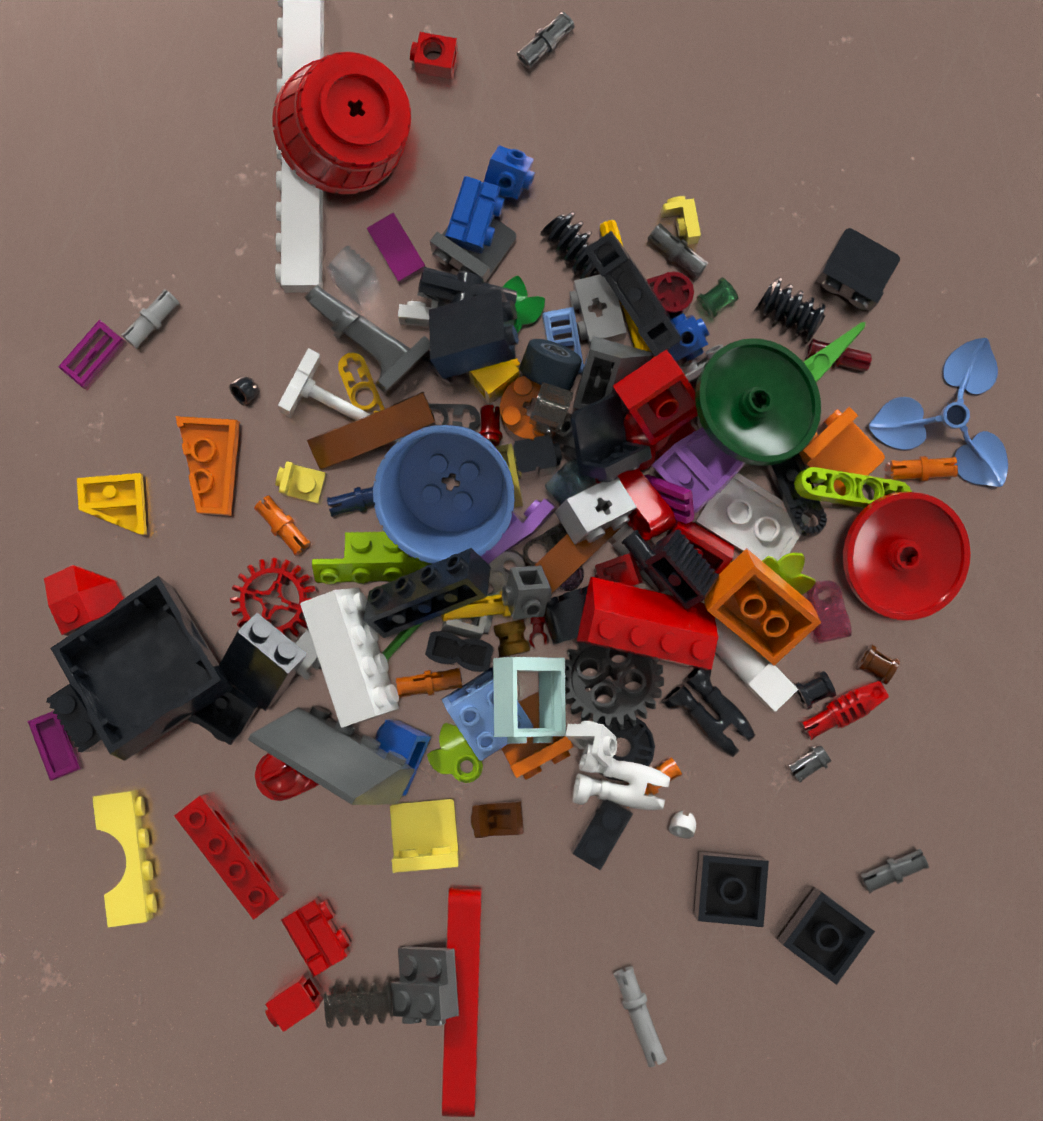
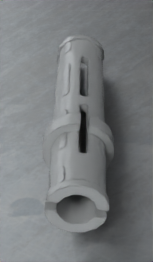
[614,966,667,1067]

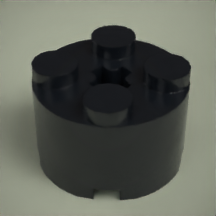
[543,586,588,645]

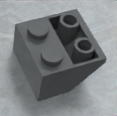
[573,336,654,414]

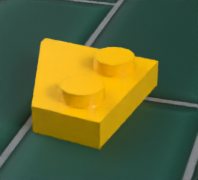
[77,473,147,535]

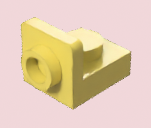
[661,196,701,245]
[275,461,327,504]

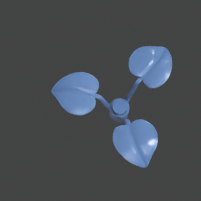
[869,338,1008,487]

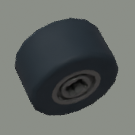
[519,339,582,391]

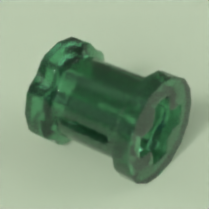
[696,277,739,319]

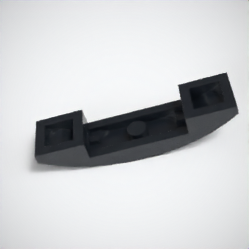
[585,231,683,357]

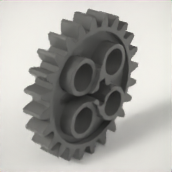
[565,641,664,730]

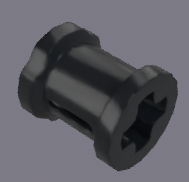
[794,671,837,710]

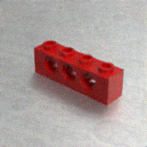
[174,793,284,920]

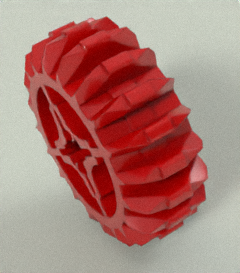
[230,558,316,638]

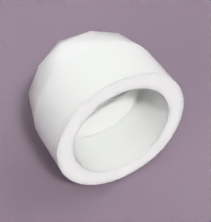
[669,811,696,839]

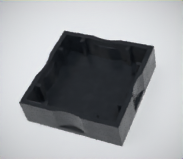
[50,576,233,761]

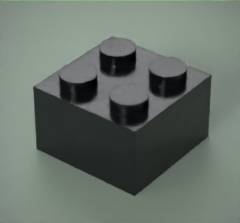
[694,852,769,927]
[778,888,875,985]

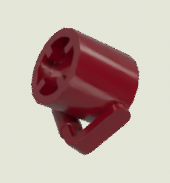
[646,271,694,319]

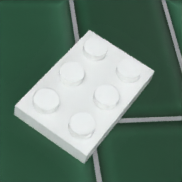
[695,473,811,561]

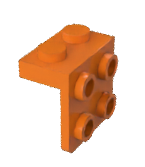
[799,406,885,496]
[501,692,574,780]

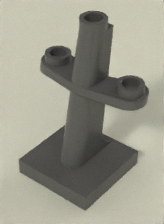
[304,285,430,392]

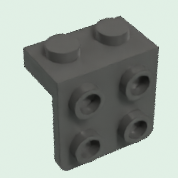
[430,218,516,283]

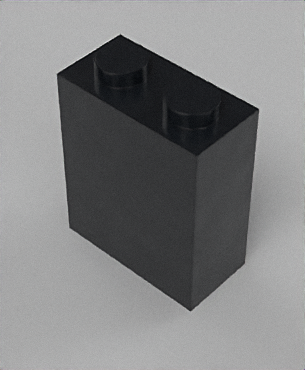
[429,289,519,379]
[219,613,307,711]

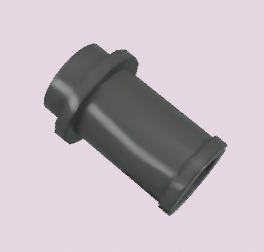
[788,745,831,783]

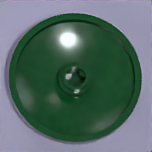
[695,338,821,466]

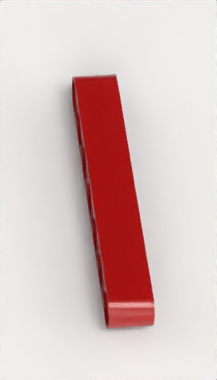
[442,888,482,1117]

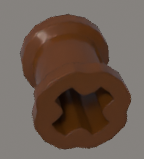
[858,644,900,685]

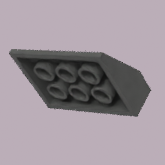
[248,705,415,805]

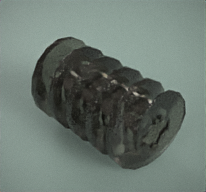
[324,980,393,1028]

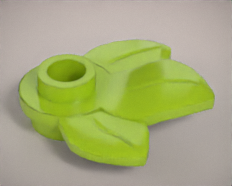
[762,553,816,595]
[427,723,483,783]

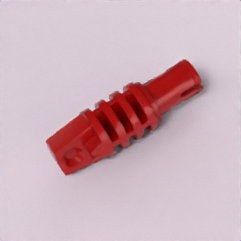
[801,681,889,740]

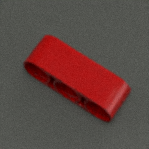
[595,468,676,541]

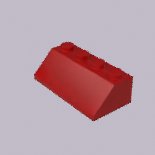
[577,577,718,670]

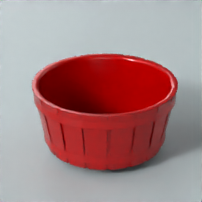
[272,52,411,195]

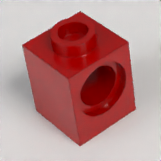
[410,32,458,79]

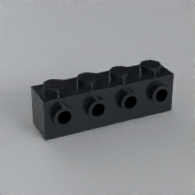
[364,548,491,638]

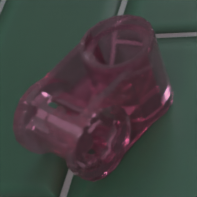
[807,580,852,644]

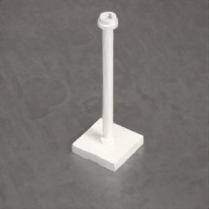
[278,348,458,481]

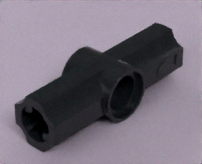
[417,267,517,304]

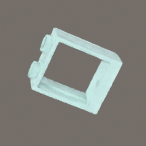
[493,657,566,744]

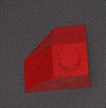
[44,565,124,636]

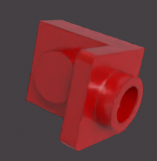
[595,553,643,586]

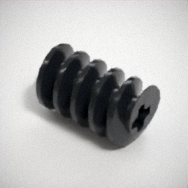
[540,212,598,279]
[755,277,826,343]

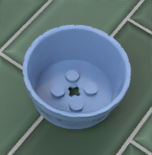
[373,425,515,564]

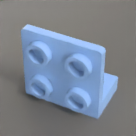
[441,667,533,761]

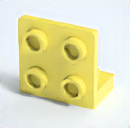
[390,799,459,873]

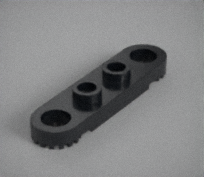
[767,453,827,537]

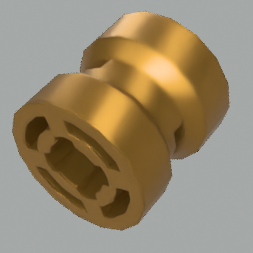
[493,619,531,657]

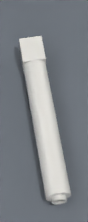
[612,524,798,712]

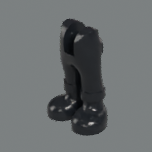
[662,668,756,757]

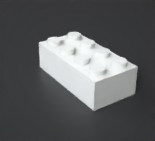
[300,588,399,728]

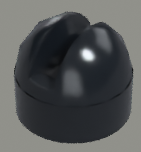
[229,377,258,405]

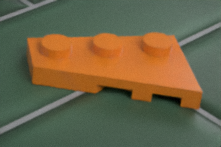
[175,416,240,516]

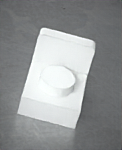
[398,300,446,327]

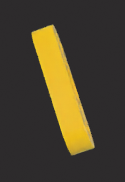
[338,353,385,413]

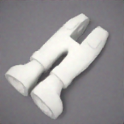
[573,743,671,810]

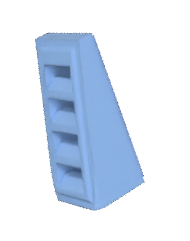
[542,307,584,374]

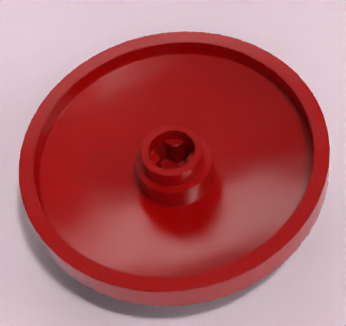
[843,491,971,620]

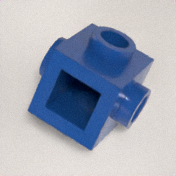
[484,145,535,199]
[668,313,710,361]

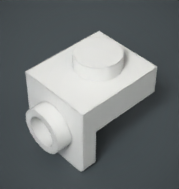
[565,721,617,767]

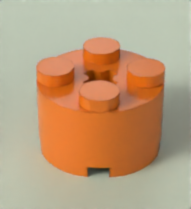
[500,376,564,441]

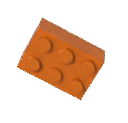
[704,548,821,666]

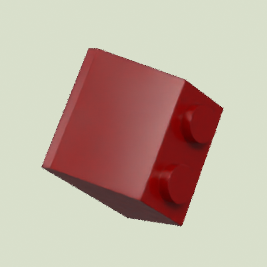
[613,349,698,446]

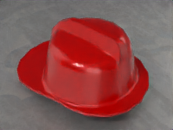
[255,753,319,801]

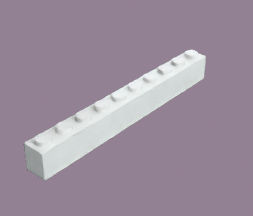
[275,0,324,293]

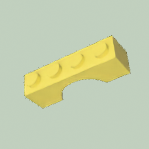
[92,790,157,927]

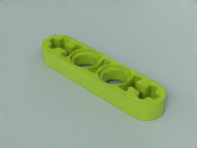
[794,467,912,508]

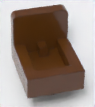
[471,801,524,838]

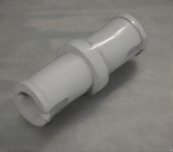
[121,289,179,349]

